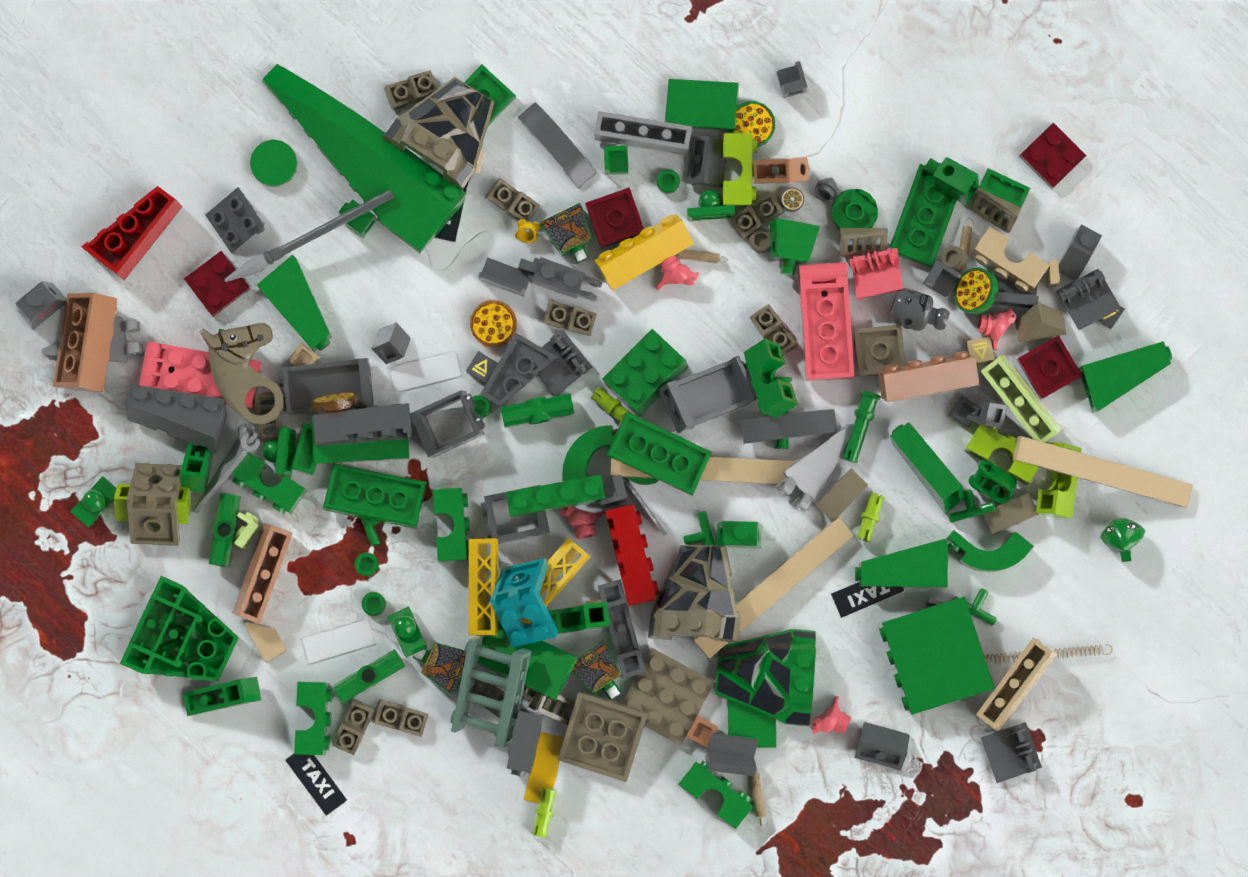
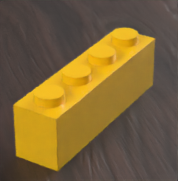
[594,214,694,291]

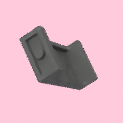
[658,355,757,433]
[278,358,374,415]

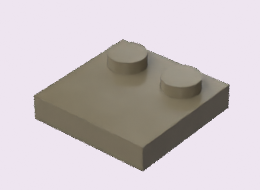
[853,325,906,377]

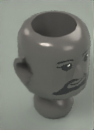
[889,288,950,331]

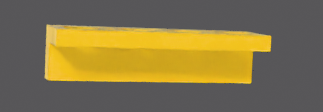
[468,538,498,636]
[520,538,591,623]

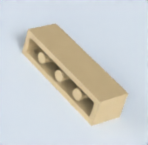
[976,637,1058,730]

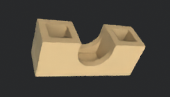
[972,227,1050,294]

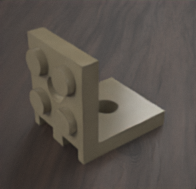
[126,463,182,546]

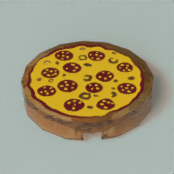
[470,300,517,348]
[311,392,359,412]

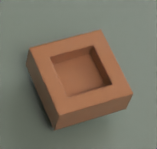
[686,715,719,748]

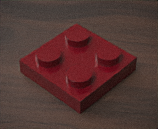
[1019,122,1087,189]
[585,187,644,248]
[184,250,251,317]
[1016,336,1083,400]

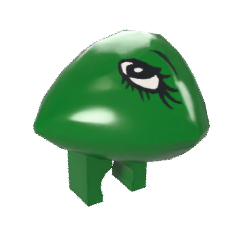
[1100,518,1146,562]

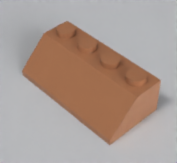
[53,293,117,392]

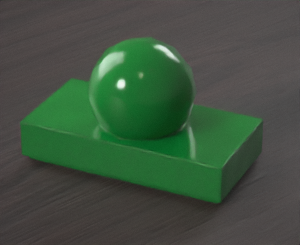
[687,190,735,221]
[263,427,296,477]
[70,476,117,528]
[387,606,428,658]

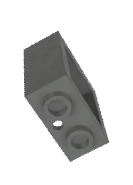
[410,390,485,458]
[481,485,550,544]
[507,711,544,777]

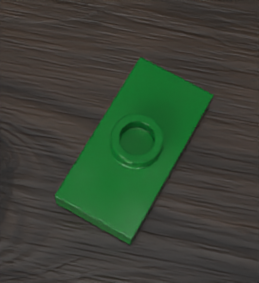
[979,168,1031,208]
[289,423,317,476]

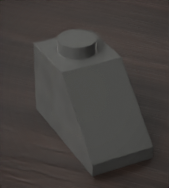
[1059,224,1102,280]

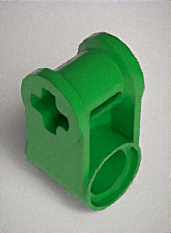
[968,460,1017,504]

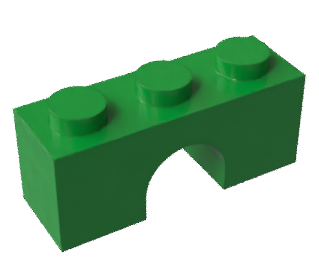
[743,338,798,418]
[231,452,307,515]
[433,488,470,563]
[294,682,333,755]
[678,760,753,829]

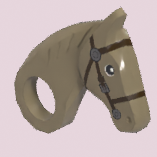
[199,323,284,425]

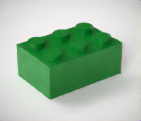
[602,329,689,417]

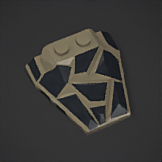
[383,77,494,190]
[648,545,741,642]

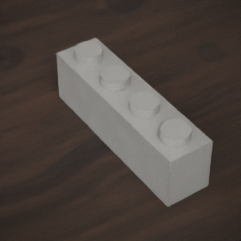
[594,111,692,155]

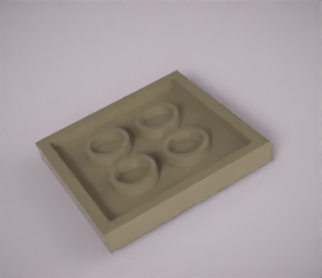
[622,648,715,745]
[558,690,648,782]

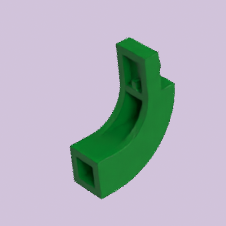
[562,425,615,481]
[946,530,1034,572]
[548,601,610,634]

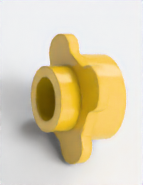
[515,219,540,243]

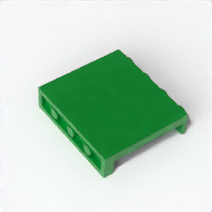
[879,596,995,715]

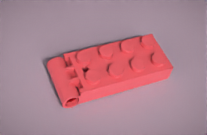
[798,262,854,382]
[139,342,262,410]

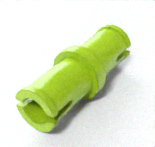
[590,387,636,422]
[856,492,885,542]
[532,787,557,838]

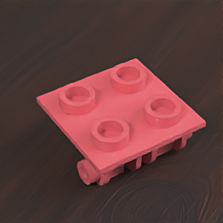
[849,248,904,300]

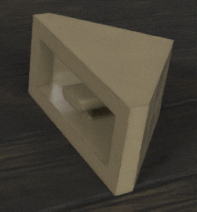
[1015,303,1066,342]

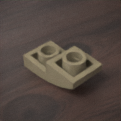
[384,70,438,110]
[485,178,540,222]
[731,192,785,238]
[542,300,597,336]
[750,304,797,355]
[816,468,868,521]
[983,493,1039,535]
[332,699,376,755]
[373,700,428,737]

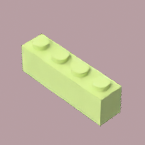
[981,354,1062,443]

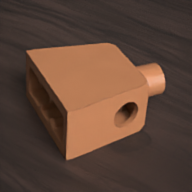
[753,157,810,184]

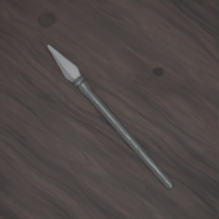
[225,190,394,282]

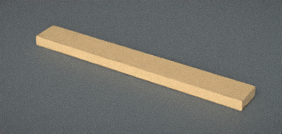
[1013,436,1193,508]
[610,457,796,485]
[693,517,854,659]

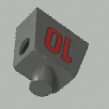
[15,282,66,330]

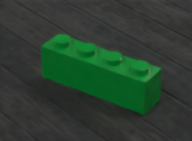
[506,475,605,518]

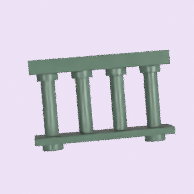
[451,635,531,748]

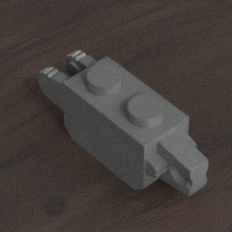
[518,257,602,301]

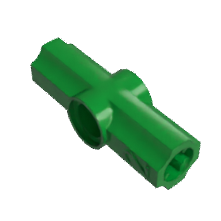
[501,393,575,428]
[209,493,241,568]
[332,649,406,703]

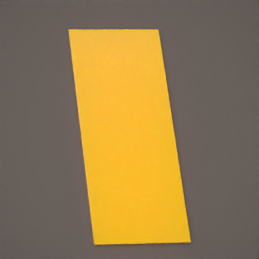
[524,732,564,803]

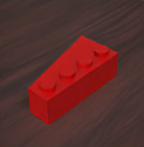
[81,186,183,280]
[605,504,660,607]

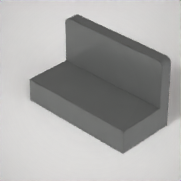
[686,136,726,188]
[478,257,530,297]
[993,276,1039,308]
[599,475,628,509]
[854,722,910,771]
[705,733,758,776]

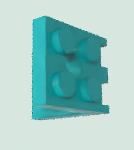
[490,558,558,647]

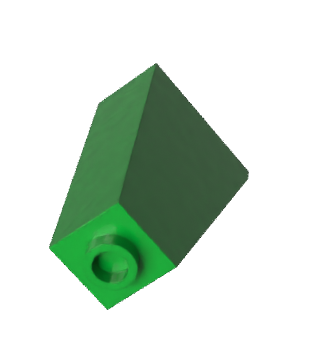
[257,254,332,352]
[1078,341,1172,413]
[890,422,965,514]
[855,539,948,588]

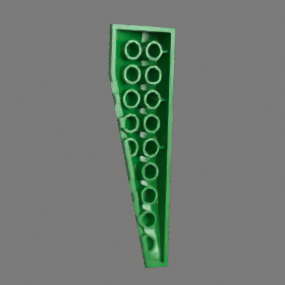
[262,64,467,254]

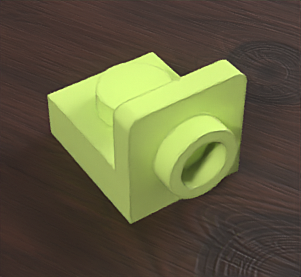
[235,512,262,550]

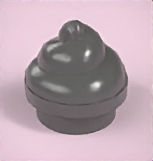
[815,178,839,202]

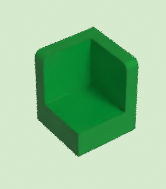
[604,145,628,175]

